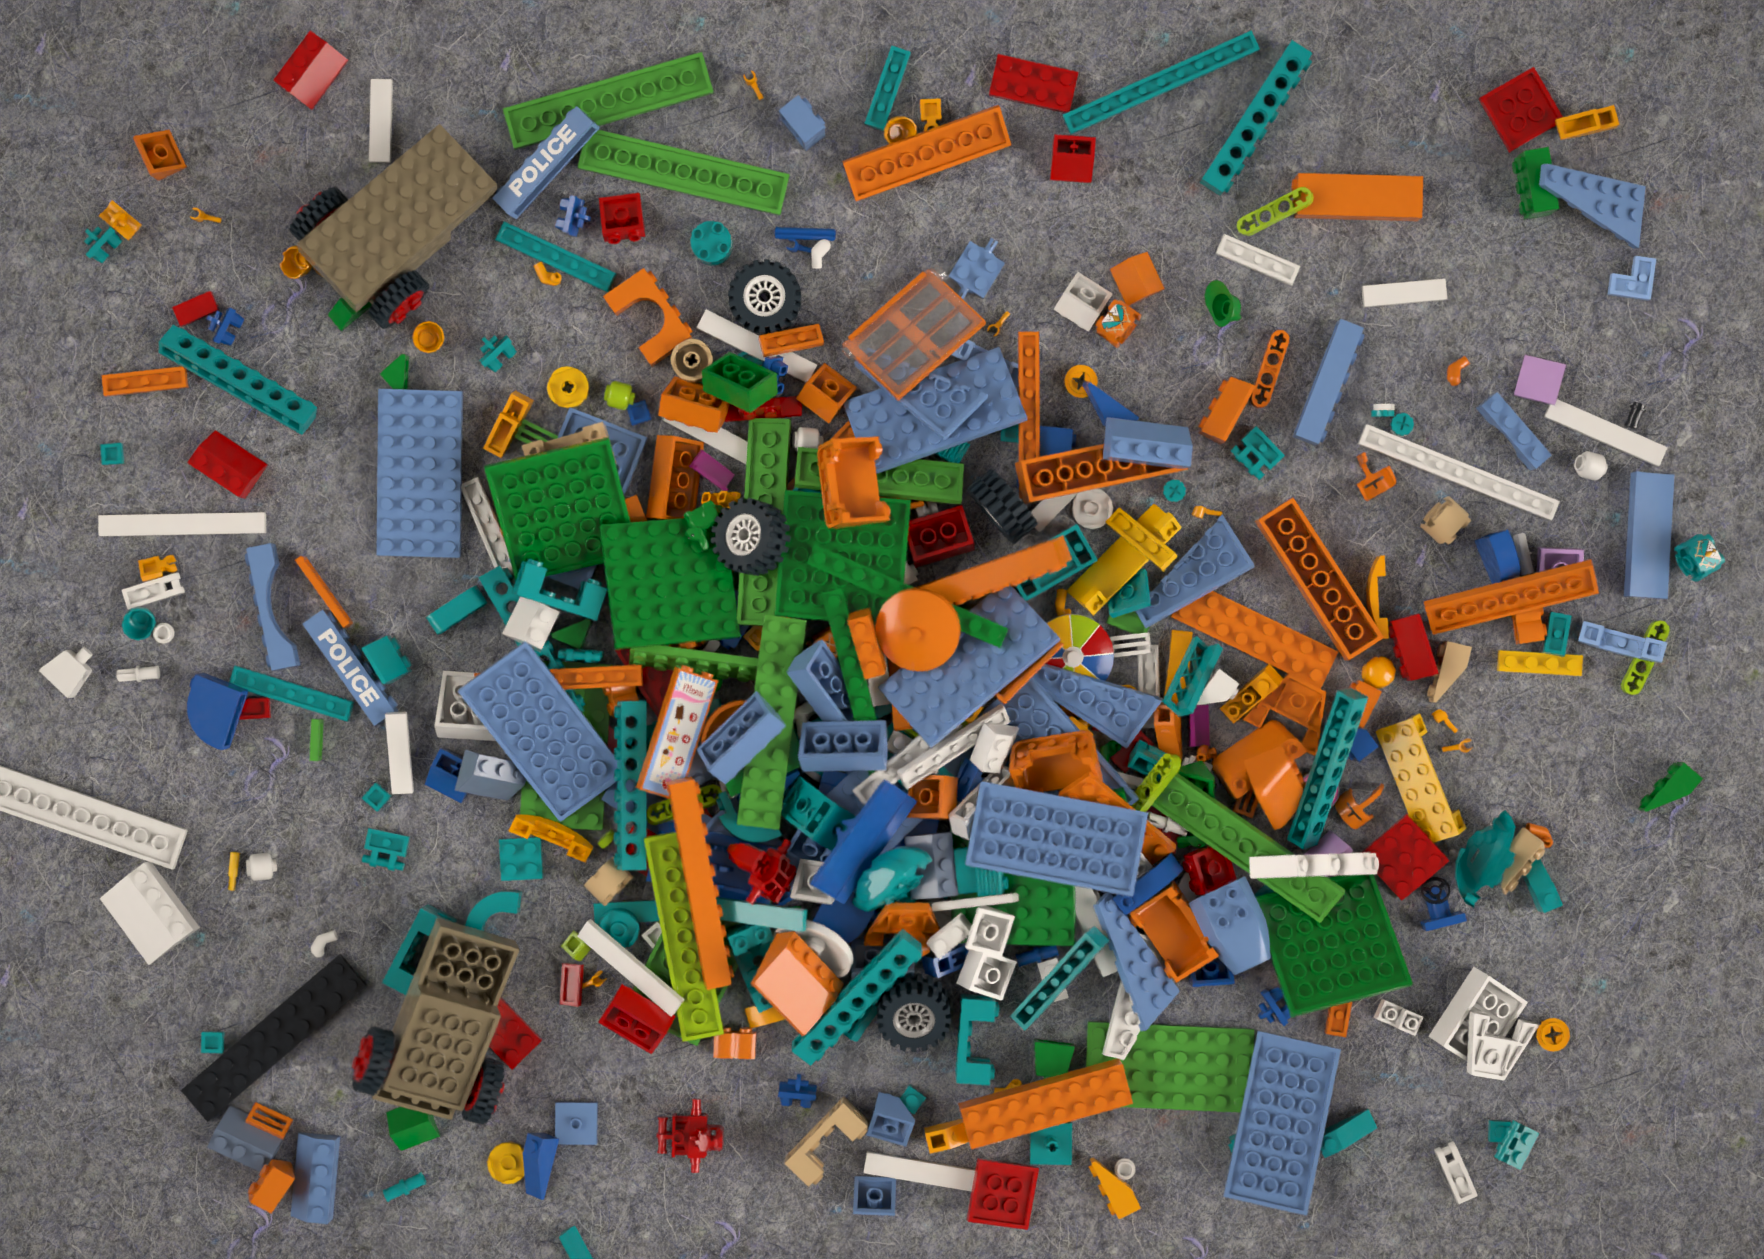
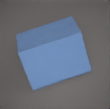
[853,1176,896,1216]

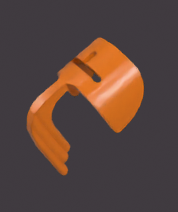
[1356,452,1396,501]
[1335,783,1384,829]

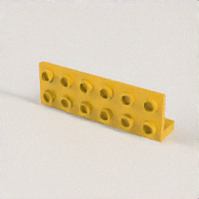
[1067,504,1182,616]
[1376,713,1466,842]

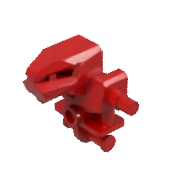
[727,839,797,905]
[656,1098,724,1173]

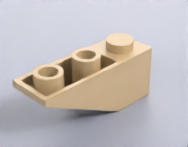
[1427,641,1472,703]
[1501,827,1545,895]

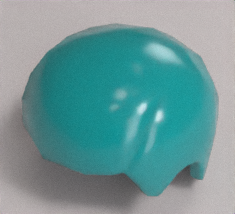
[122,606,156,641]

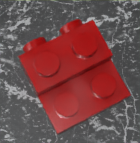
[599,193,646,244]
[1182,846,1237,895]

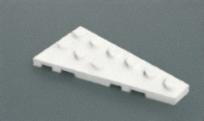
[1102,934,1166,1060]

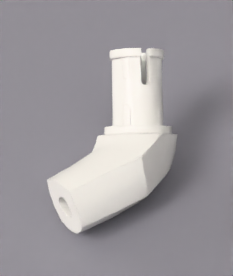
[793,701,816,739]

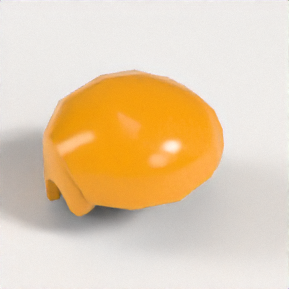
[884,116,917,144]
[280,246,312,279]
[412,321,445,353]
[1362,656,1396,689]

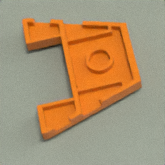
[1243,673,1326,756]
[864,902,941,946]

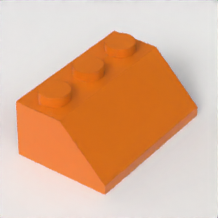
[658,376,730,433]
[1198,377,1256,445]

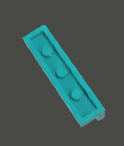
[1162,636,1223,717]

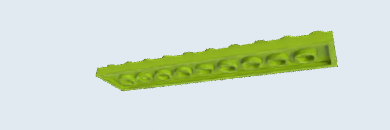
[644,832,724,1042]

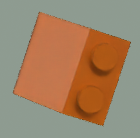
[796,363,857,423]
[907,775,958,820]
[248,1159,295,1214]

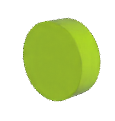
[597,829,615,849]

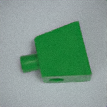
[1034,1039,1075,1079]

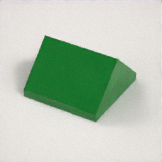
[1177,761,1215,798]
[386,1107,440,1151]

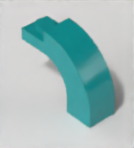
[716,791,781,842]
[465,890,522,931]

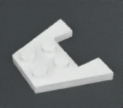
[1467,1011,1539,1080]

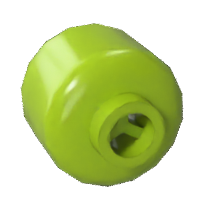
[604,381,636,410]

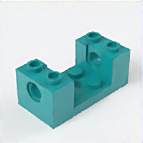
[1014,524,1098,601]
[512,559,607,621]
[781,775,856,851]
[382,904,457,995]
[725,923,774,1013]
[955,994,999,1085]

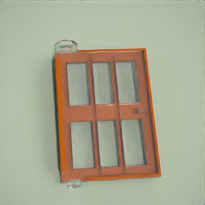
[842,263,986,401]

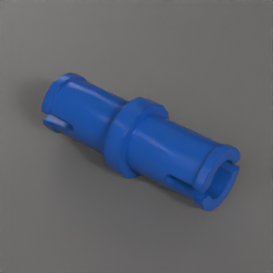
[1015,945,1059,967]

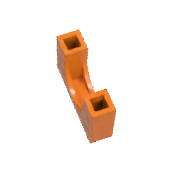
[603,268,693,367]

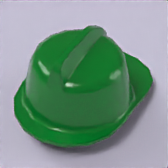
[1205,280,1241,327]

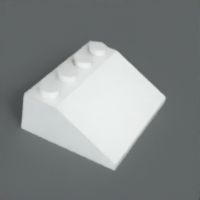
[435,671,496,741]
[100,862,200,965]
[1428,967,1528,1061]

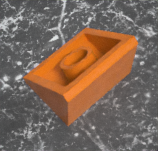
[133,130,187,181]
[1110,252,1165,306]

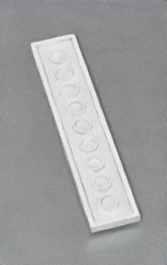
[0,765,188,870]

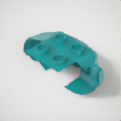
[1455,810,1516,908]
[852,846,933,912]

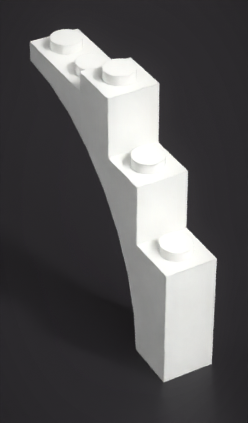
[1249,853,1379,878]

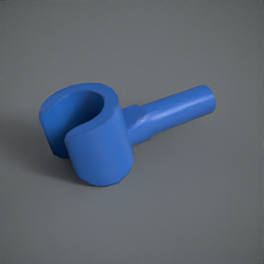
[786,238,812,253]

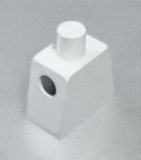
[39,647,93,698]

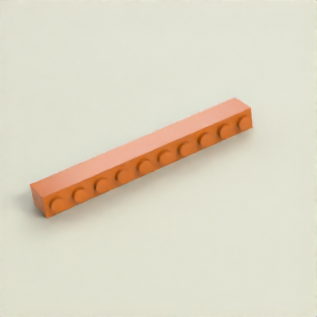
[667,777,734,990]

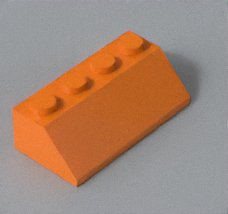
[646,435,704,520]

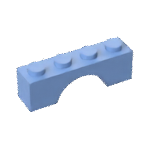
[1476,392,1552,471]

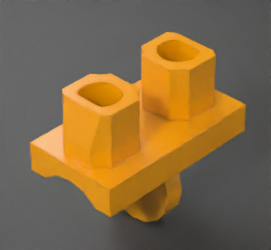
[99,200,142,241]
[701,491,741,514]

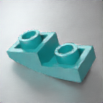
[954,848,977,894]

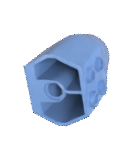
[1188,877,1272,975]

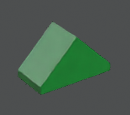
[328,298,372,331]
[380,354,409,390]
[551,618,593,649]

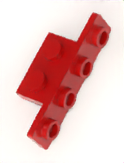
[724,396,802,422]

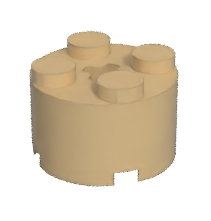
[671,339,714,383]
[1420,496,1471,544]
[584,857,633,906]

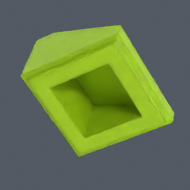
[561,930,592,962]

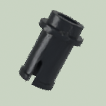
[1624,402,1646,430]

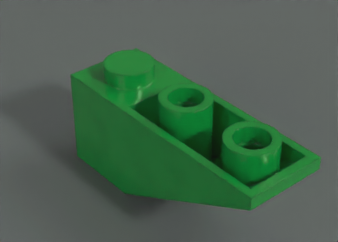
[1638,762,1703,812]

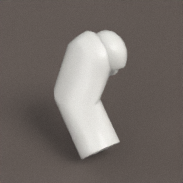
[811,239,831,269]

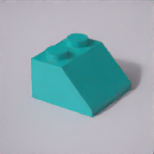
[361,636,412,684]

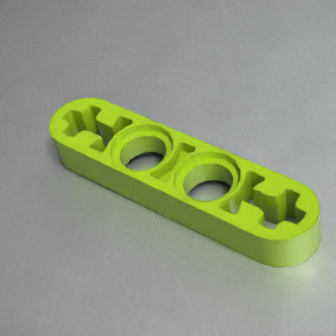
[1237,187,1314,236]
[1621,620,1670,695]
[1131,754,1181,812]
[646,784,722,825]

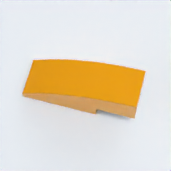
[1555,105,1619,140]
[483,391,534,458]

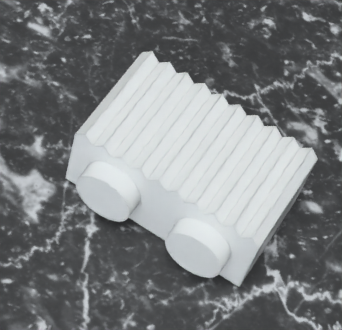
[927,913,972,958]

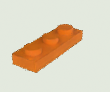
[758,324,824,358]

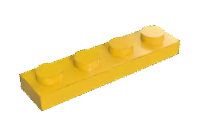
[1105,507,1177,571]
[1497,650,1583,676]

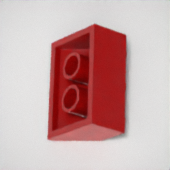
[273,30,349,110]
[187,430,268,499]
[908,505,975,568]
[1388,613,1439,681]
[598,984,676,1054]

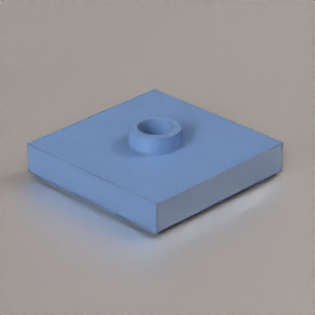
[555,1101,598,1145]

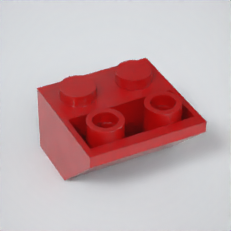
[1050,134,1096,183]

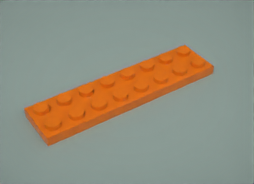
[842,105,1011,201]
[1423,559,1599,635]
[1170,591,1338,689]

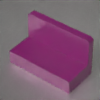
[689,450,735,491]
[1187,704,1210,747]

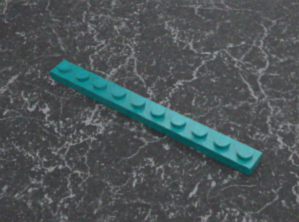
[1062,30,1260,135]

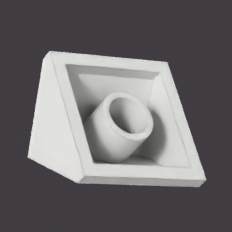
[790,859,835,905]
[965,905,1015,956]

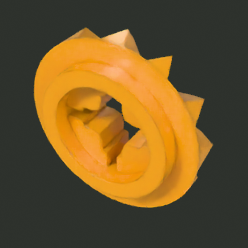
[1064,365,1098,398]
[1536,1018,1570,1051]

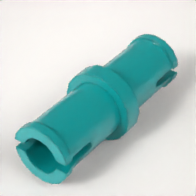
[383,1172,427,1202]

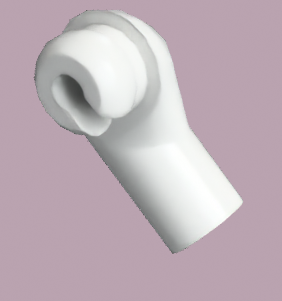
[311,930,338,958]

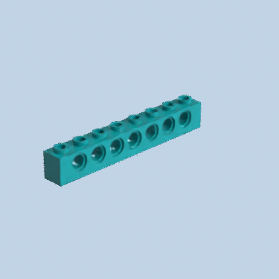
[1199,40,1313,196]
[158,325,317,435]
[478,565,586,712]
[1287,688,1369,849]
[614,701,647,870]
[792,929,922,1066]

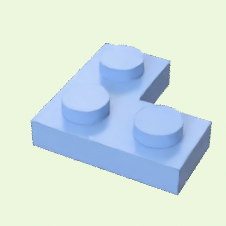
[1607,256,1656,301]

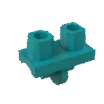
[84,226,122,263]
[479,335,517,372]

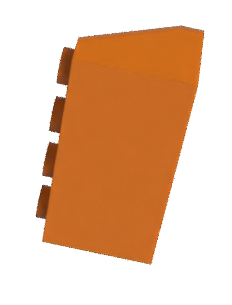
[1243,745,1306,830]

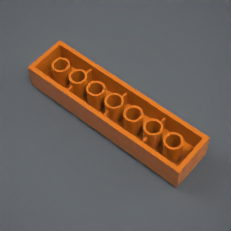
[1015,444,1188,504]
[1255,498,1384,660]
[914,536,1072,606]
[958,1058,1133,1149]

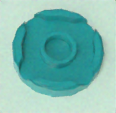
[598,908,640,948]

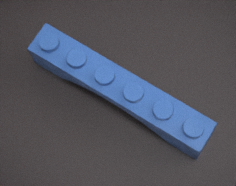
[245,543,301,671]

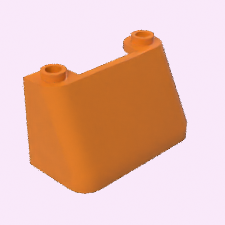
[817,437,890,528]
[1212,720,1307,799]
[1009,730,1103,793]
[1129,880,1219,983]

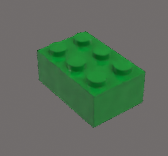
[1512,147,1559,220]
[702,352,778,413]

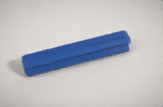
[775,227,836,241]

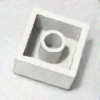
[957,949,1017,1001]

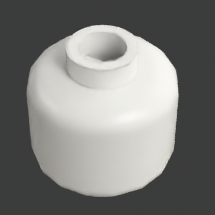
[792,427,823,452]
[1574,451,1608,481]
[246,853,277,881]

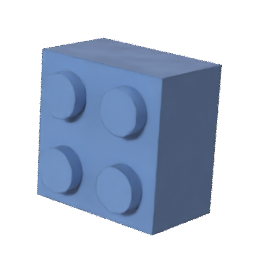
[779,95,826,151]

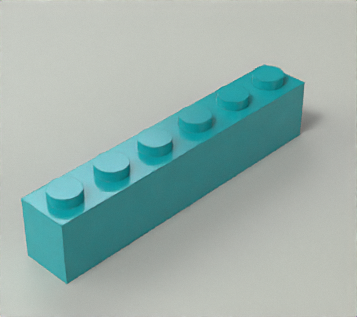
[1010,926,1110,1031]

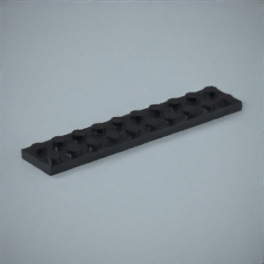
[180,954,367,1122]

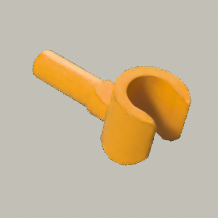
[743,70,764,100]
[190,208,222,223]
[987,311,1010,337]
[1192,506,1222,519]
[1432,709,1458,733]
[1442,738,1473,753]
[582,970,607,989]

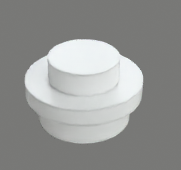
[153,623,174,643]
[1114,1158,1135,1180]

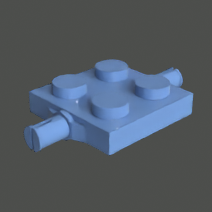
[948,238,1005,299]

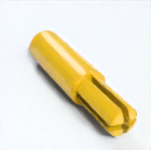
[228,852,240,891]

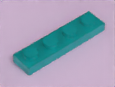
[864,45,911,132]

